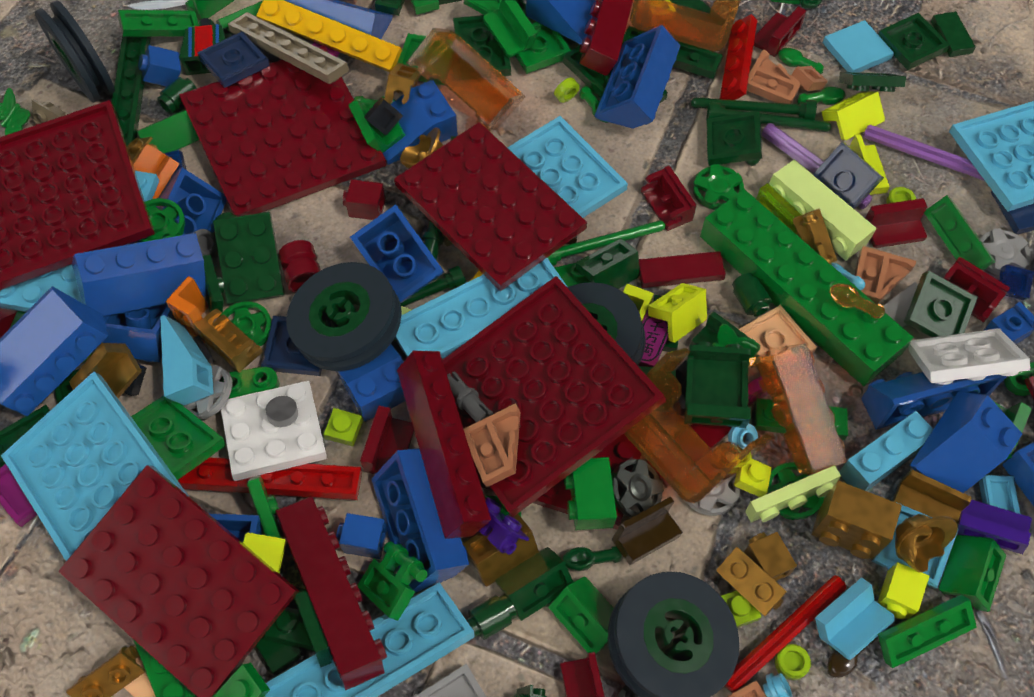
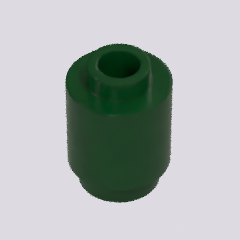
[157,77,197,115]
[732,273,772,316]
[466,594,517,640]

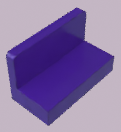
[957,500,1032,555]

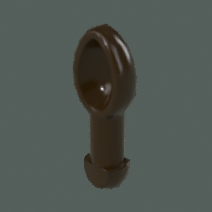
[827,638,876,678]

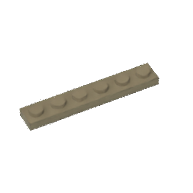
[228,12,349,84]

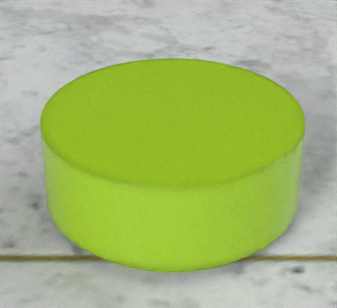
[554,77,580,103]
[886,187,916,204]
[775,644,811,681]

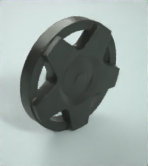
[611,459,664,518]

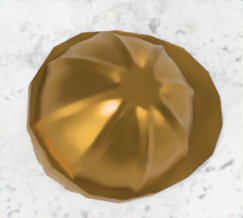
[400,127,443,169]
[895,514,958,573]

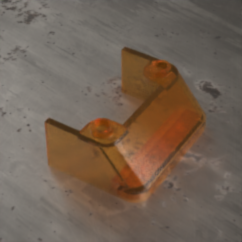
[630,0,741,51]
[406,28,525,133]
[624,348,772,503]

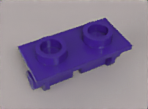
[479,497,530,554]

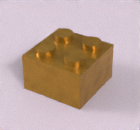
[811,480,902,559]

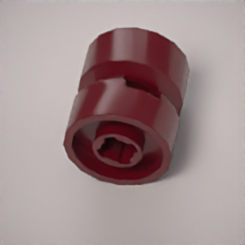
[278,240,321,293]

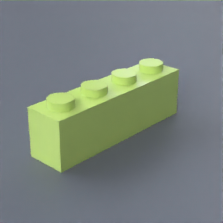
[765,160,877,261]

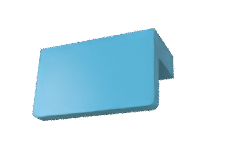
[815,577,895,660]

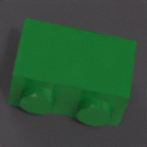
[564,457,617,531]

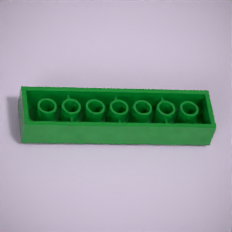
[700,189,914,387]

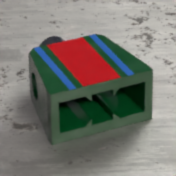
[179,18,226,76]

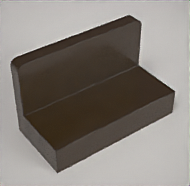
[612,497,683,566]

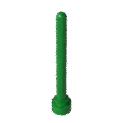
[547,221,665,266]

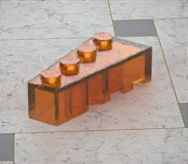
[749,343,847,475]

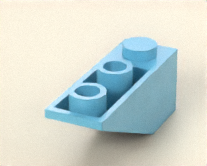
[160,315,214,406]

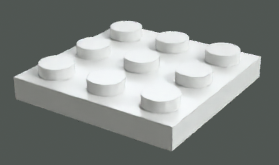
[908,328,1030,385]
[221,381,327,481]

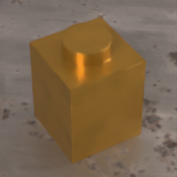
[744,532,797,581]

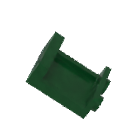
[684,342,751,428]

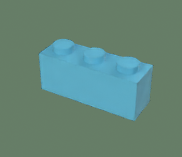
[839,411,933,491]

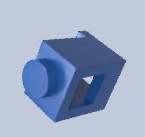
[983,302,1034,344]

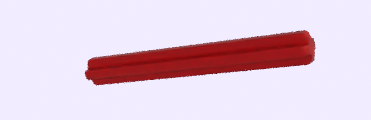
[725,575,847,693]

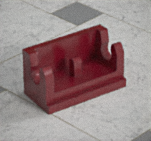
[641,165,697,231]
[943,256,1010,323]

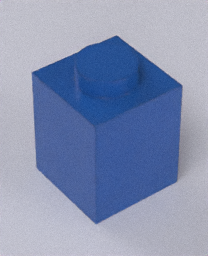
[138,45,181,86]
[336,513,387,559]

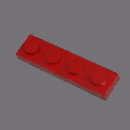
[720,14,757,100]

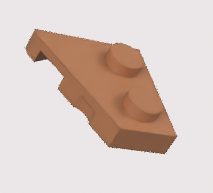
[747,50,801,104]
[854,246,916,305]
[464,403,521,487]

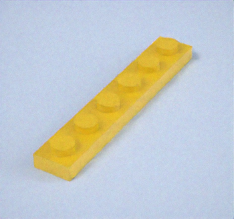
[256,0,402,72]

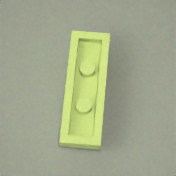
[745,465,841,523]

